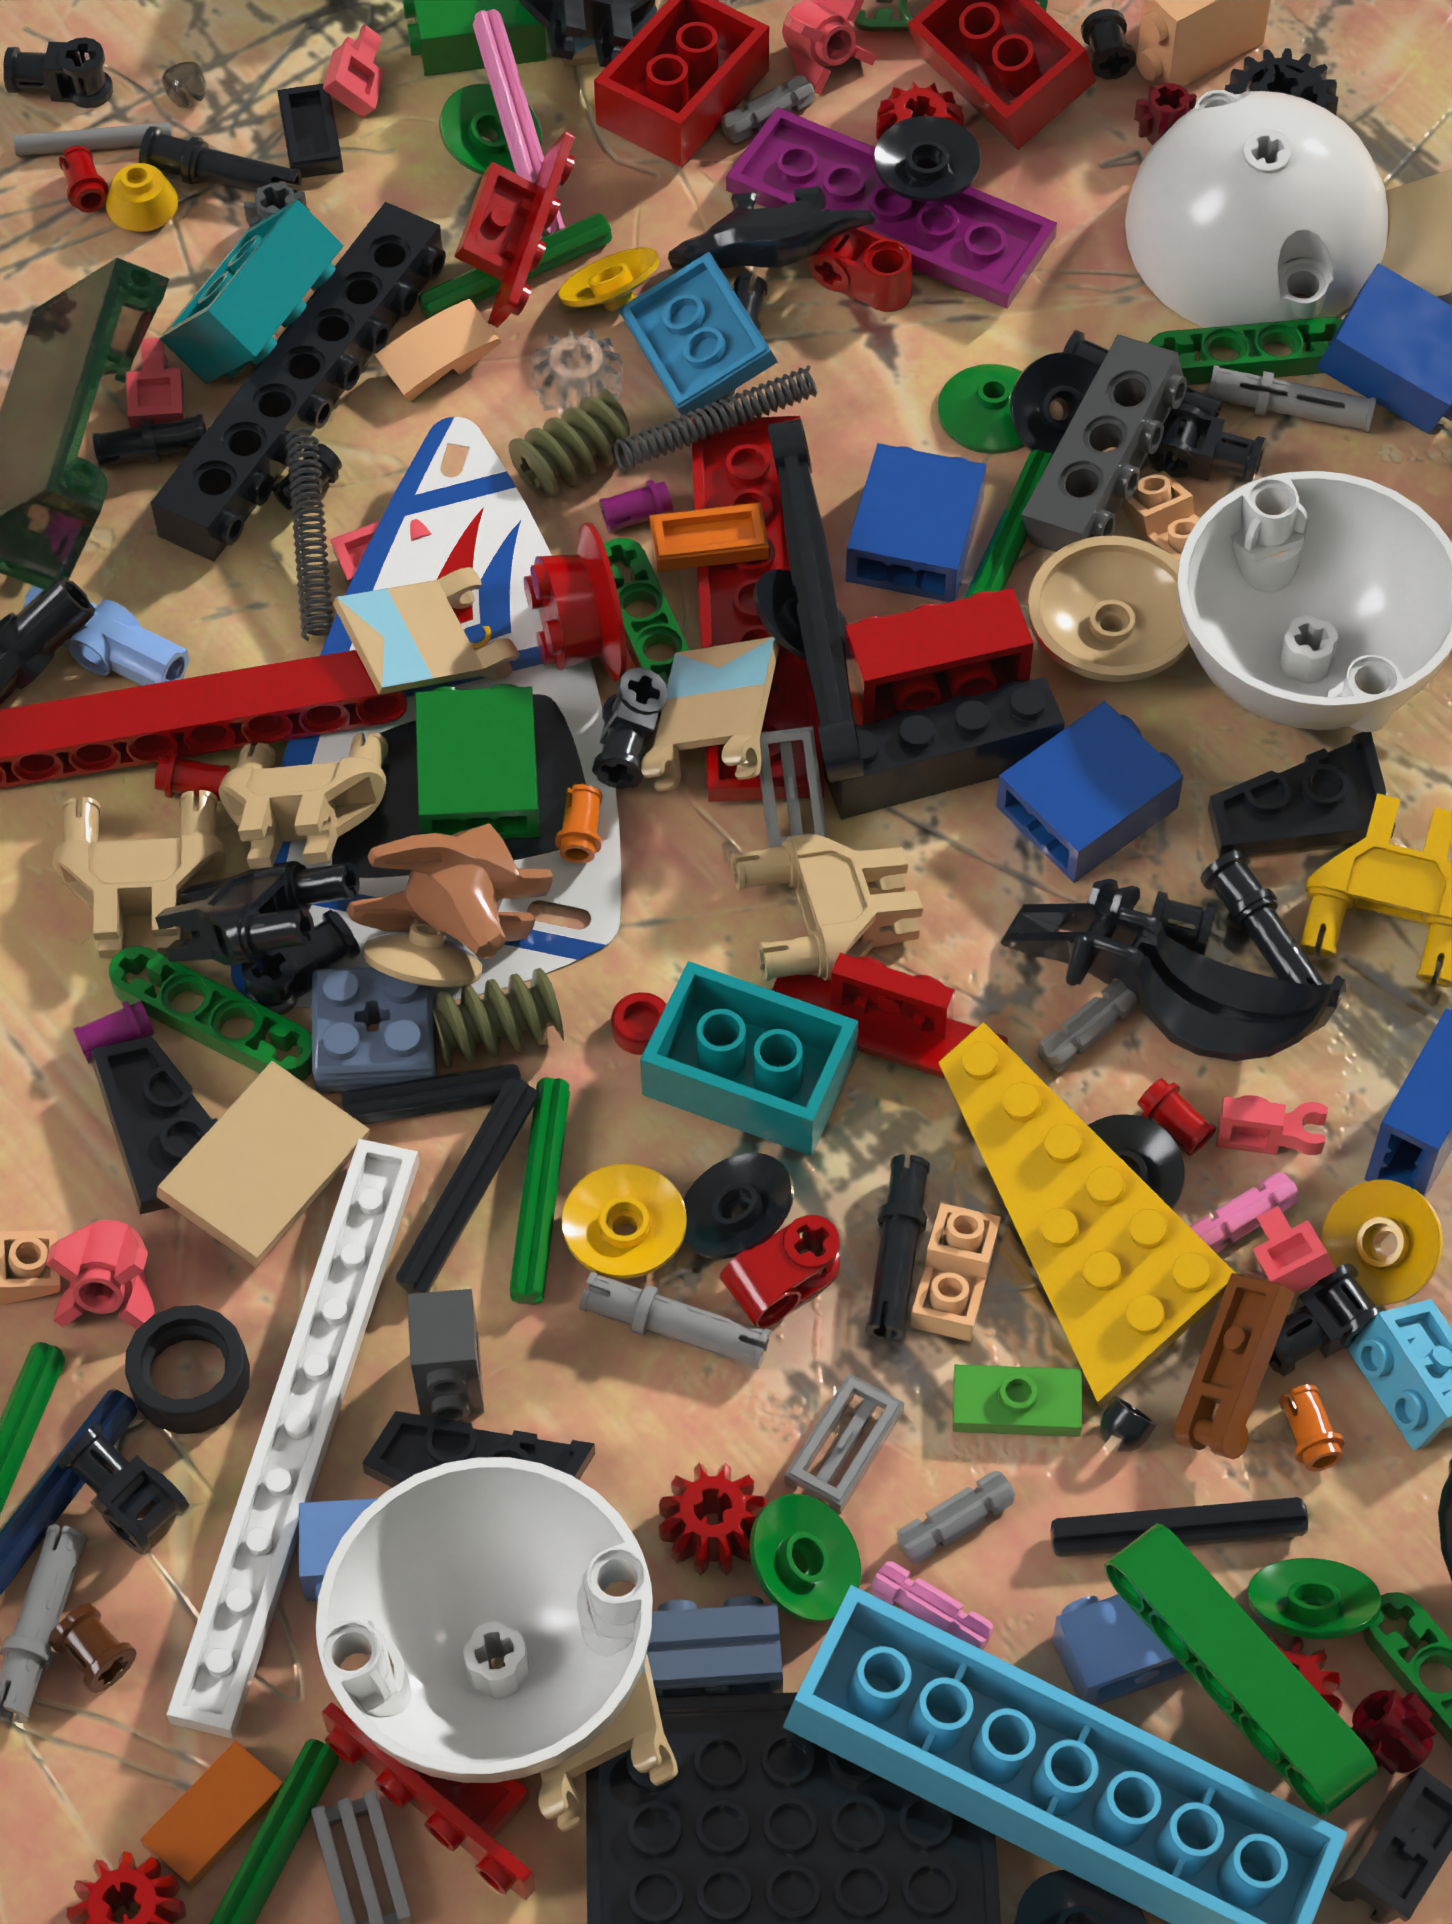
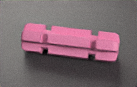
[1189,1172,1299,1253]
[871,1561,993,1650]

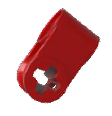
[808,226,912,312]
[719,1215,840,1329]

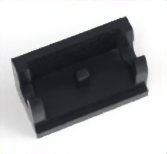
[1329,1767,1452,1924]

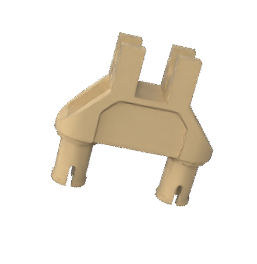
[219,732,388,869]
[53,790,225,958]
[731,834,923,981]

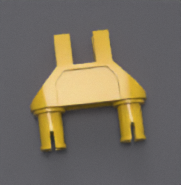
[1299,793,1452,987]

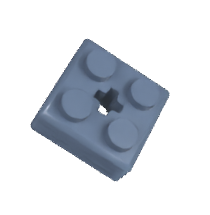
[312,967,437,1093]

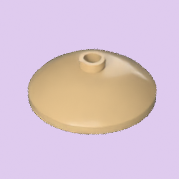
[1028,536,1190,682]

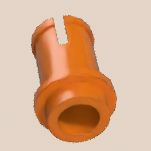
[555,784,603,863]
[1279,1384,1345,1472]

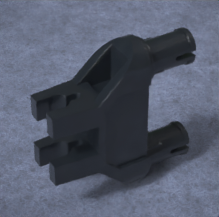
[519,0,655,68]
[155,861,360,965]

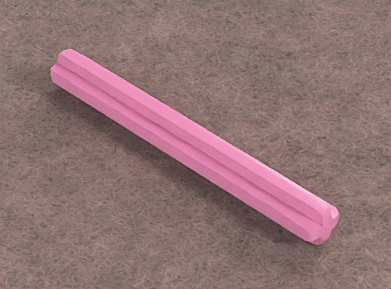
[473,9,565,239]

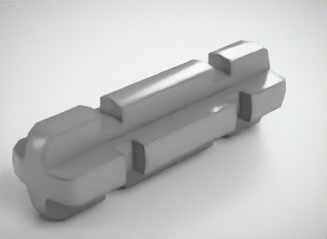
[721,75,814,144]
[1037,980,1138,1072]
[897,1471,1015,1563]

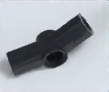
[0,575,95,705]

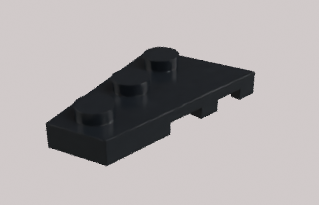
[1208,732,1395,857]
[92,1036,218,1215]
[362,1411,595,1488]

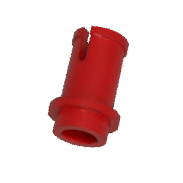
[59,145,109,213]
[155,751,231,802]
[1137,1078,1216,1156]

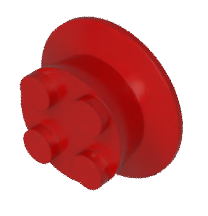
[523,522,627,682]

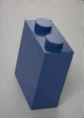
[1316,263,1452,434]
[846,443,986,602]
[996,701,1183,883]
[1364,1008,1452,1198]

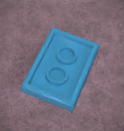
[618,252,778,421]

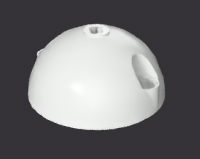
[1125,90,1388,328]
[1177,471,1452,732]
[316,1457,653,1783]

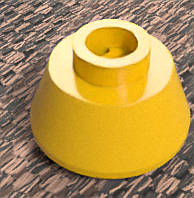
[106,163,178,233]

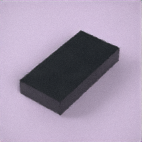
[277,83,344,178]

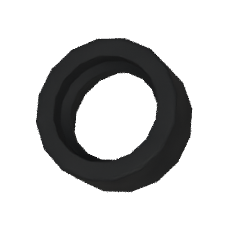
[125,1305,250,1434]

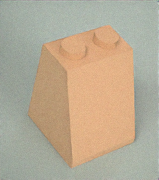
[1135,0,1271,87]

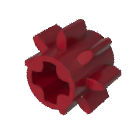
[1134,83,1197,145]
[1351,1689,1436,1774]

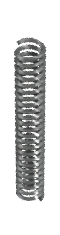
[614,365,818,472]
[286,427,334,641]

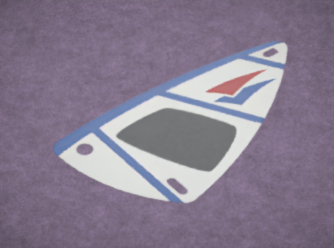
[231,417,621,1008]

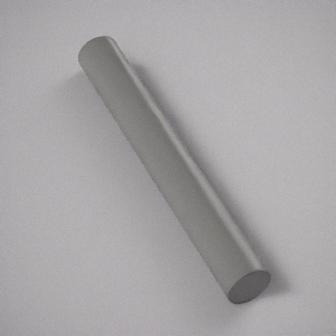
[14,122,173,156]

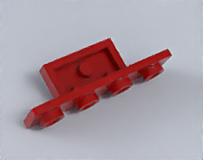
[454,131,575,328]
[772,953,1008,1079]
[322,1702,535,1900]

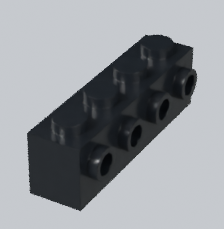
[823,677,1065,820]

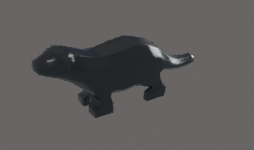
[668,186,876,270]

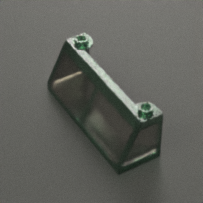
[0,258,169,589]

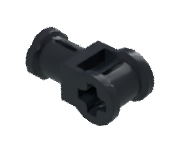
[3,37,113,108]
[1148,403,1266,484]
[592,667,668,789]
[241,909,360,1015]
[1269,1263,1387,1376]
[56,1422,189,1554]

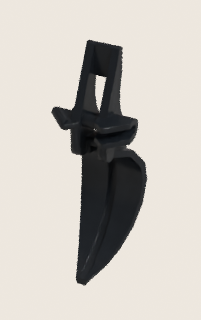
[1001,879,1346,1061]

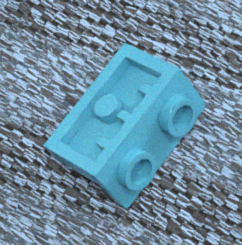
[1348,1299,1452,1450]

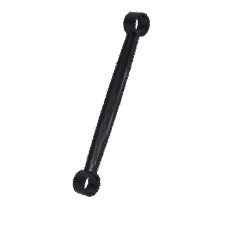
[768,418,865,783]

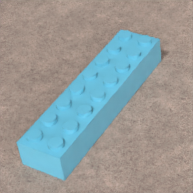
[783,1585,1348,1924]

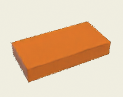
[649,502,769,572]
[140,1740,284,1890]

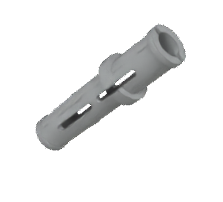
[1208,365,1376,433]
[579,1271,771,1369]
[0,1524,88,1724]

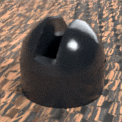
[1100,1396,1157,1452]

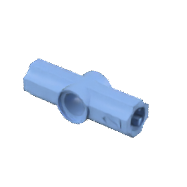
[22,581,190,686]

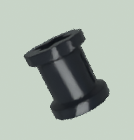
[1081,9,1137,80]
[1151,891,1217,956]

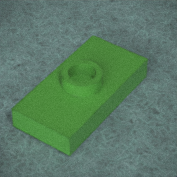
[953,1364,1082,1437]

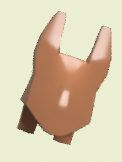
[347,823,553,959]

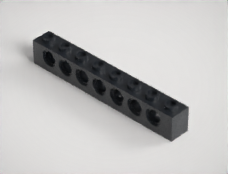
[150,202,446,562]

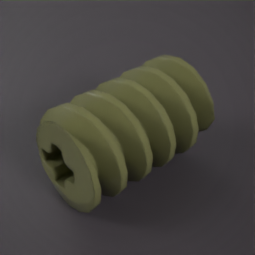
[509,389,632,498]
[432,968,564,1069]

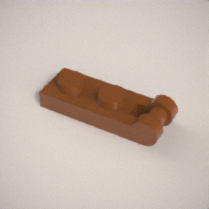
[1174,1273,1295,1459]

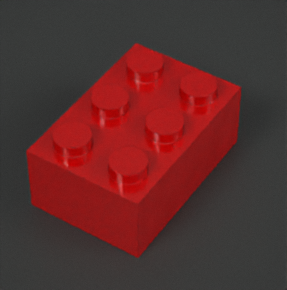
[594,0,769,168]
[907,0,1096,150]
[844,588,1034,725]

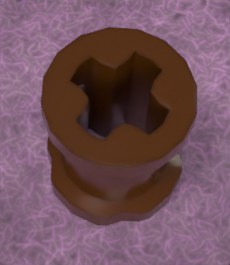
[48,1603,137,1693]

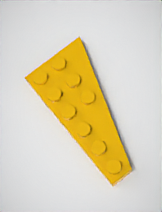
[938,1022,1237,1409]

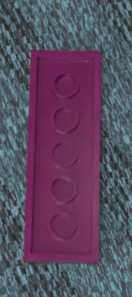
[726,107,1057,309]

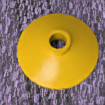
[558,247,660,311]
[562,1163,687,1279]
[1321,1180,1443,1305]

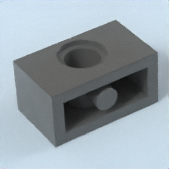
[407,1289,484,1421]

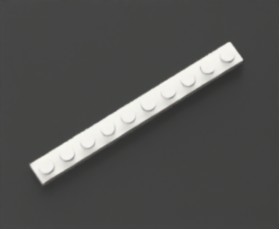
[166,1139,420,1739]

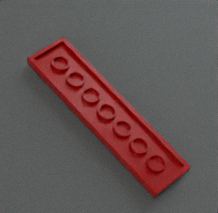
[691,416,825,802]

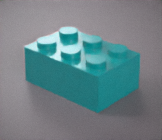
[159,199,344,384]
[640,961,858,1156]

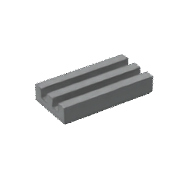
[759,726,827,848]
[785,1373,904,1514]
[311,1789,413,1924]

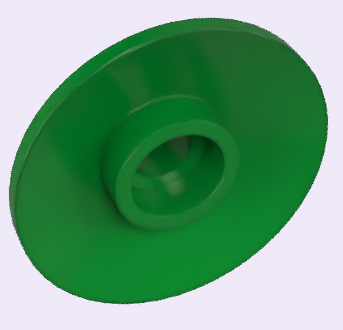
[439,84,542,175]
[938,364,1025,454]
[749,1494,861,1623]
[1247,1558,1381,1639]

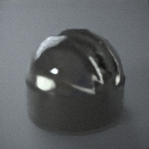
[161,62,207,108]

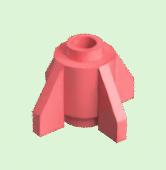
[782,0,877,95]
[45,1220,155,1329]

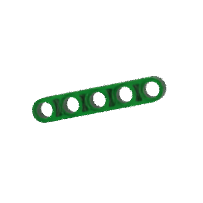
[1104,1523,1378,1816]

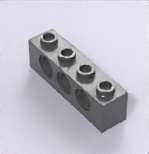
[1021,334,1187,552]

